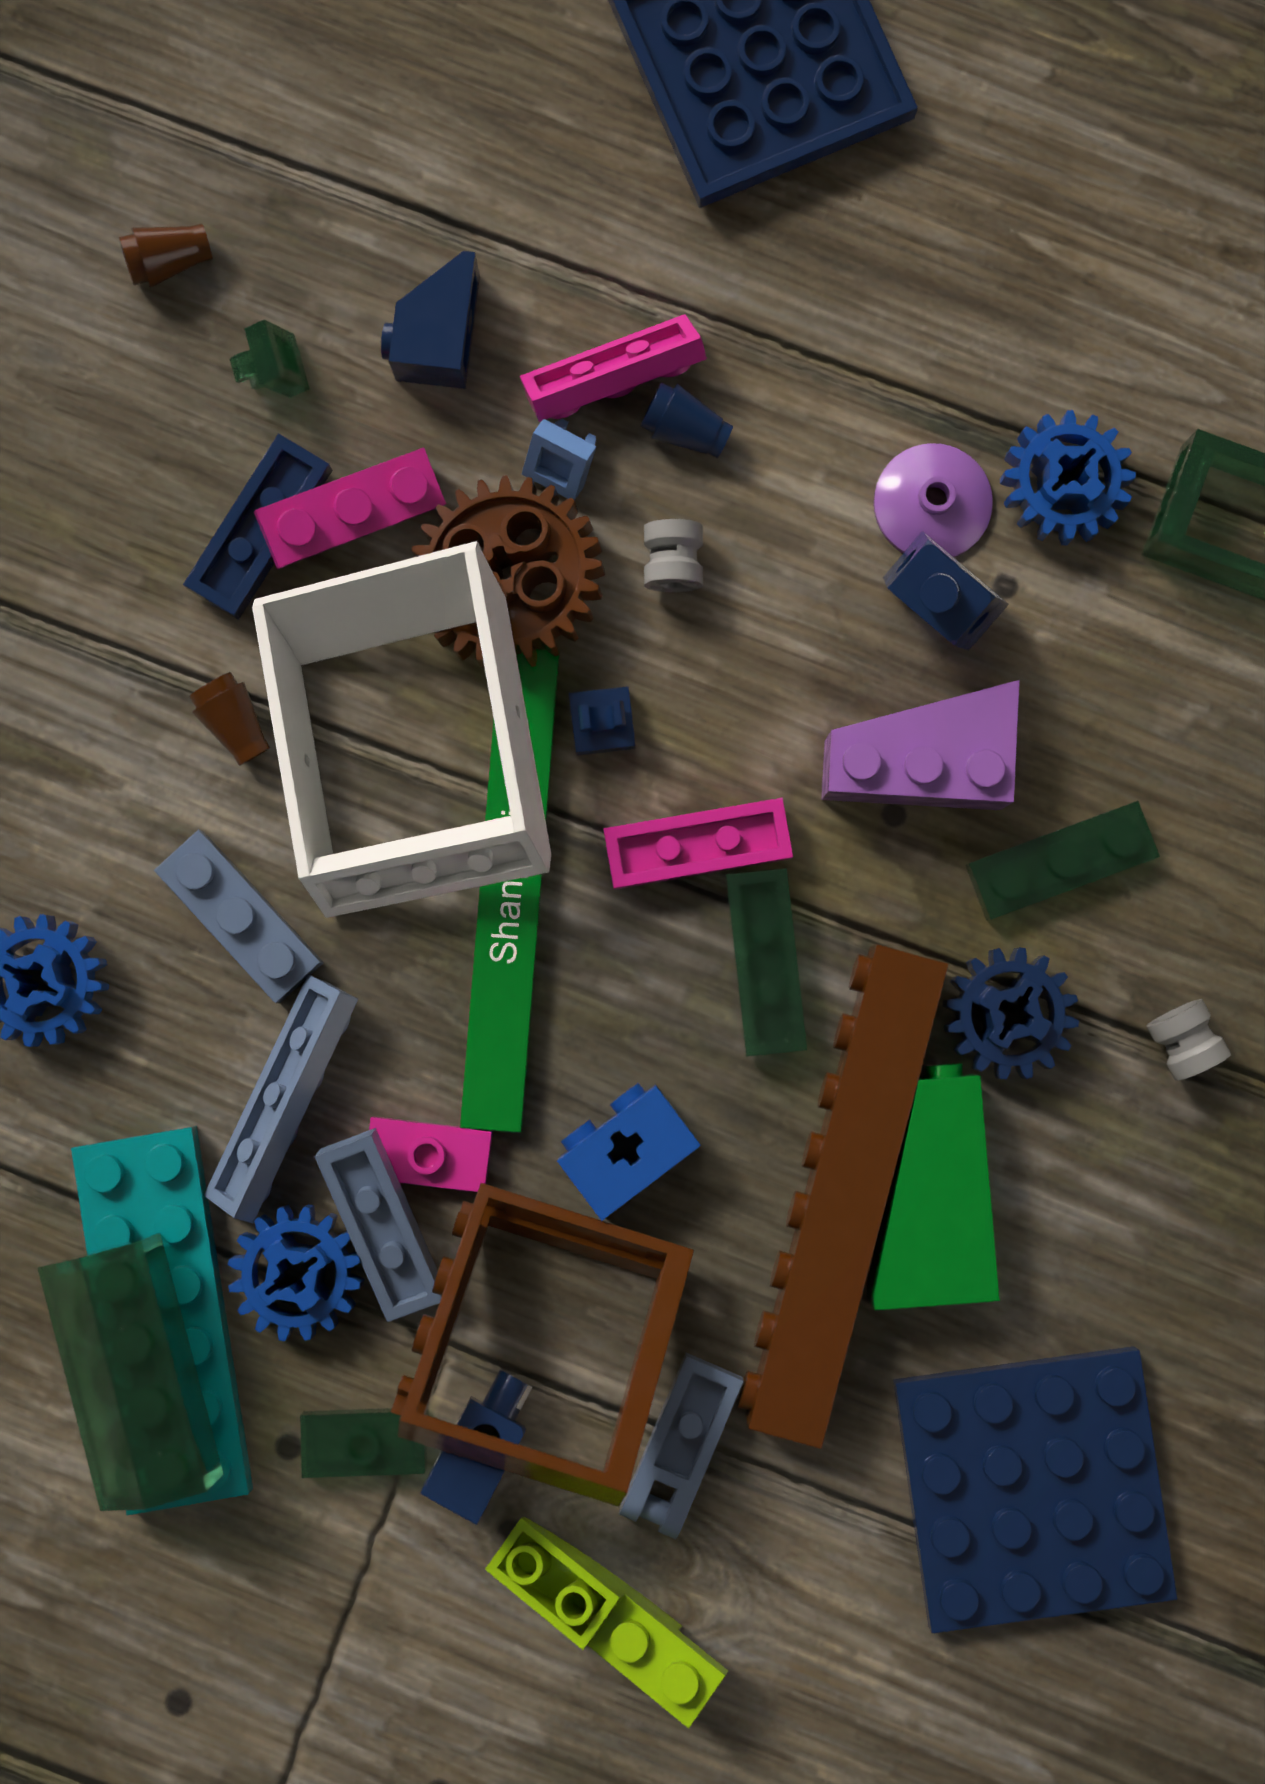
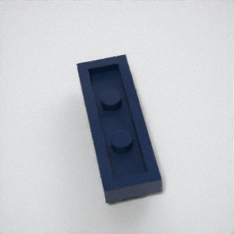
[183,433,333,620]

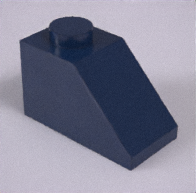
[381,251,480,389]

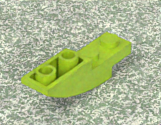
[485,1517,728,1729]

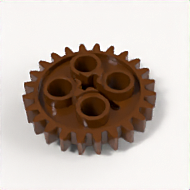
[411,475,605,668]

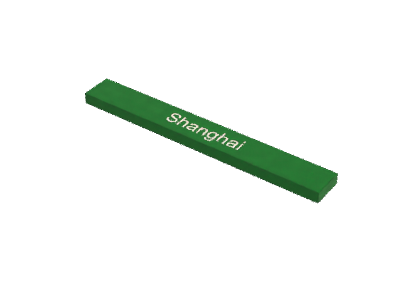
[460,649,560,1132]

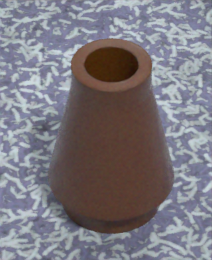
[119,223,213,288]
[189,672,271,766]

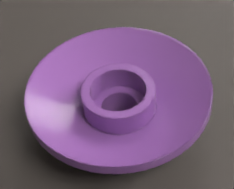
[874,443,993,557]

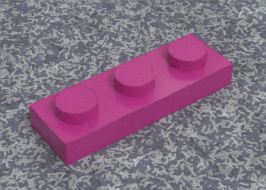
[520,314,707,422]
[254,447,446,569]
[603,798,793,890]

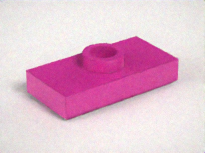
[369,1116,493,1192]

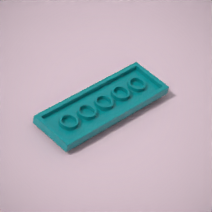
[71,1126,253,1516]

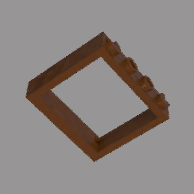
[391,1183,694,1507]

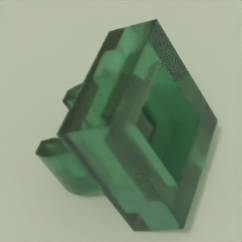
[229,320,310,398]

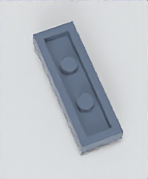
[154,829,324,1004]
[314,1128,442,1322]

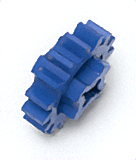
[1000,410,1136,545]
[0,914,109,1047]
[228,1204,365,1341]

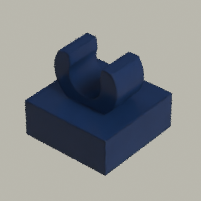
[569,686,636,756]

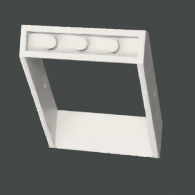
[252,541,551,918]

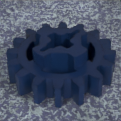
[942,947,1079,1080]

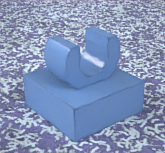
[522,419,597,500]

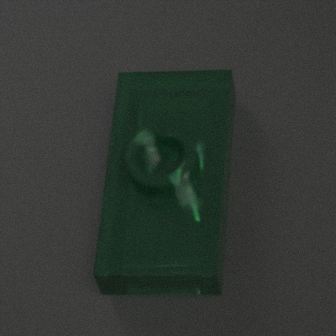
[300,1408,427,1478]

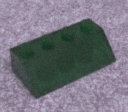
[37,1233,224,1511]

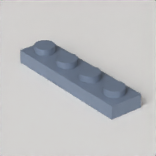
[204,974,358,1223]

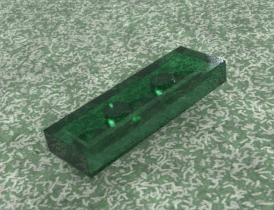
[965,801,1160,921]
[725,868,807,1057]

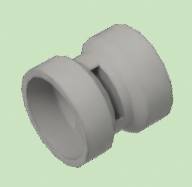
[644,519,703,592]
[1146,999,1231,1081]

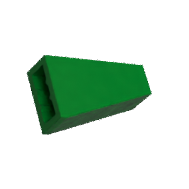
[867,1063,1000,1310]

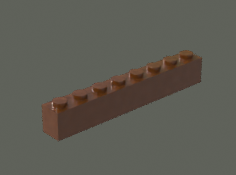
[738,944,949,1449]

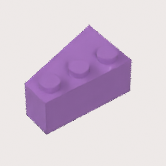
[821,680,1019,810]

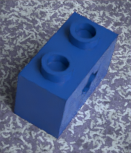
[557,1082,701,1221]

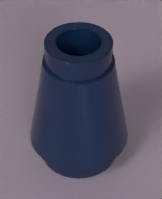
[640,382,733,458]

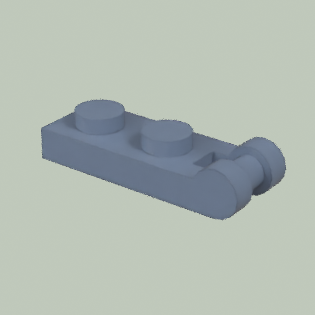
[618,1352,743,1539]

